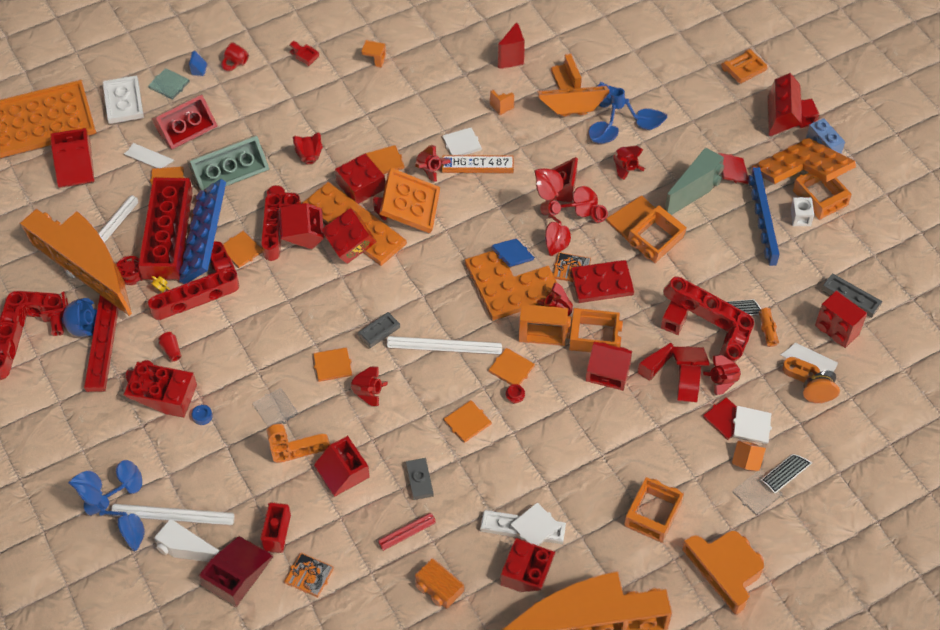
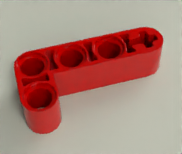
[261,193,301,261]

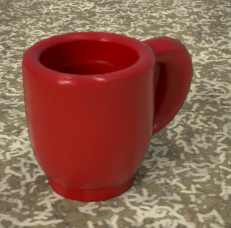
[221,42,249,71]

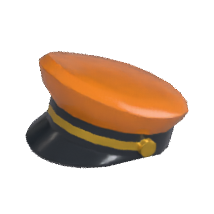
[803,370,840,403]

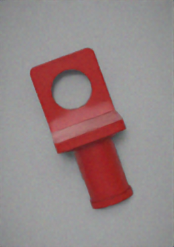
[40,291,69,336]

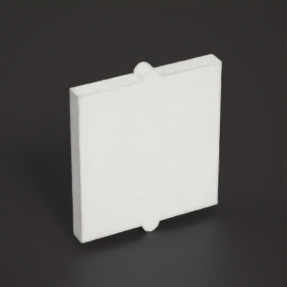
[443,127,482,155]
[733,406,772,444]
[510,503,561,546]

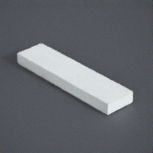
[480,510,566,545]

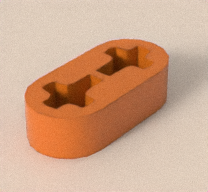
[783,357,820,382]

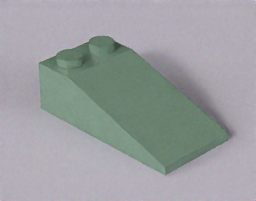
[665,147,724,215]

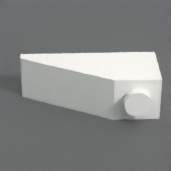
[154,519,220,562]

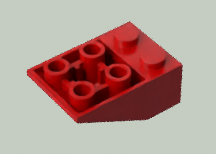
[50,128,95,188]
[124,362,197,418]

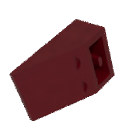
[198,536,274,607]

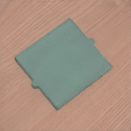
[148,68,190,100]

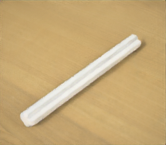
[66,195,138,278]
[387,336,502,354]
[111,504,235,525]

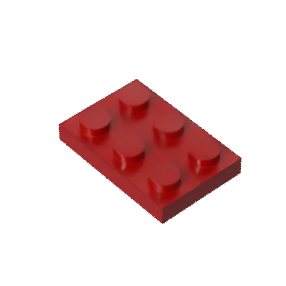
[571,260,635,303]

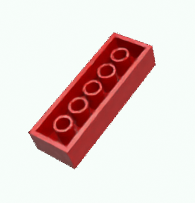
[139,177,193,280]

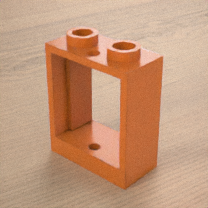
[793,173,852,220]
[627,205,687,263]
[519,304,571,346]
[569,308,623,353]
[624,477,684,543]

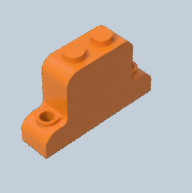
[682,531,764,615]

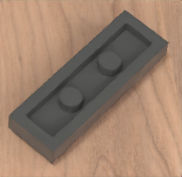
[822,273,883,318]

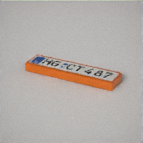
[442,155,514,173]

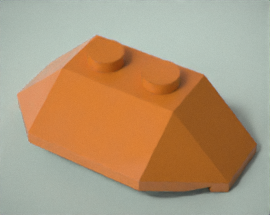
[537,86,609,116]

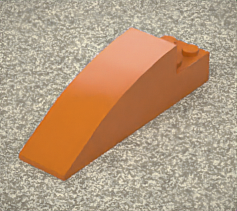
[20,209,132,316]
[502,571,672,630]

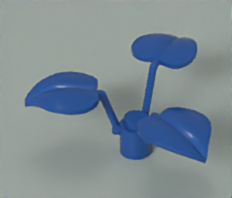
[589,82,668,143]
[69,460,145,551]

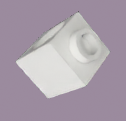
[790,197,814,226]

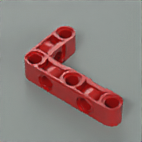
[148,241,240,320]
[663,276,754,363]
[0,291,63,380]

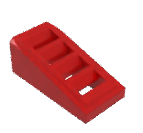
[638,343,674,381]

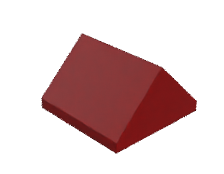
[498,23,525,69]
[552,157,578,203]

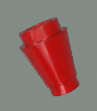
[158,332,182,362]

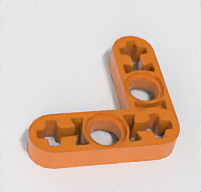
[266,424,330,463]

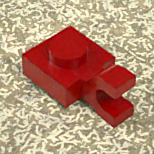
[289,40,320,66]

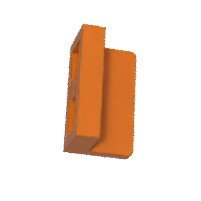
[551,53,582,89]

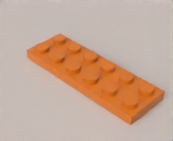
[302,182,407,266]

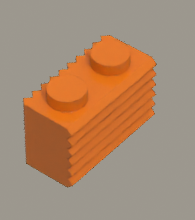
[415,558,464,609]

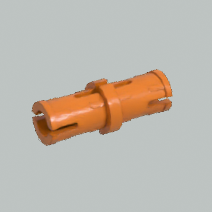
[759,307,779,347]

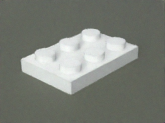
[103,76,144,124]

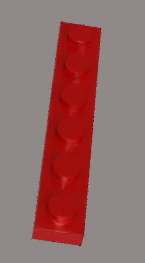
[84,295,119,392]

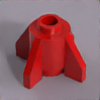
[293,132,322,164]
[415,145,450,182]
[613,145,645,180]
[537,282,573,316]
[703,355,741,395]
[351,366,388,406]

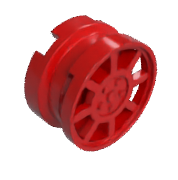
[116,256,143,285]

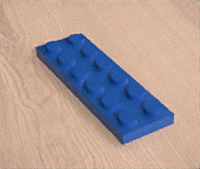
[179,179,226,284]

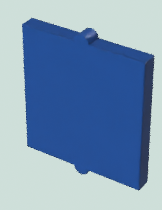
[491,238,535,267]

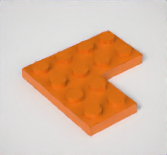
[752,138,856,184]
[465,250,557,321]

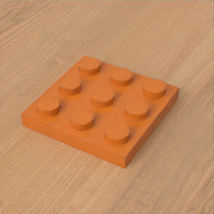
[379,168,440,233]

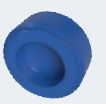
[192,405,213,425]

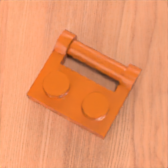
[721,49,768,84]

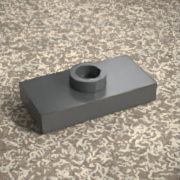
[358,312,400,348]
[406,458,434,500]

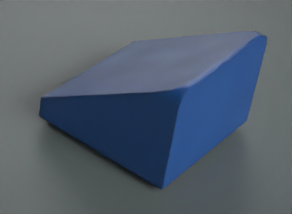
[189,51,207,76]

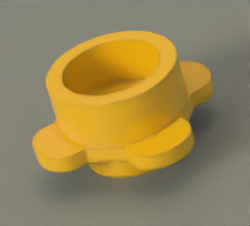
[151,276,170,293]

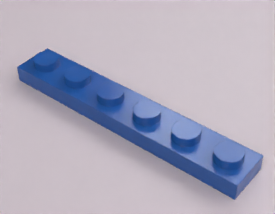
[748,167,780,266]

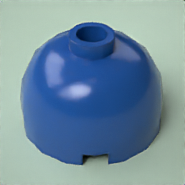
[62,298,97,337]

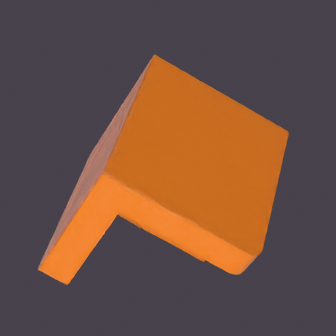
[361,40,386,68]
[490,90,514,115]
[732,440,766,471]

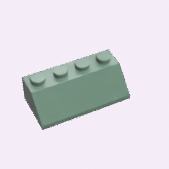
[187,135,269,191]

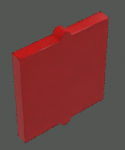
[718,153,749,184]
[673,346,710,366]
[703,397,737,440]

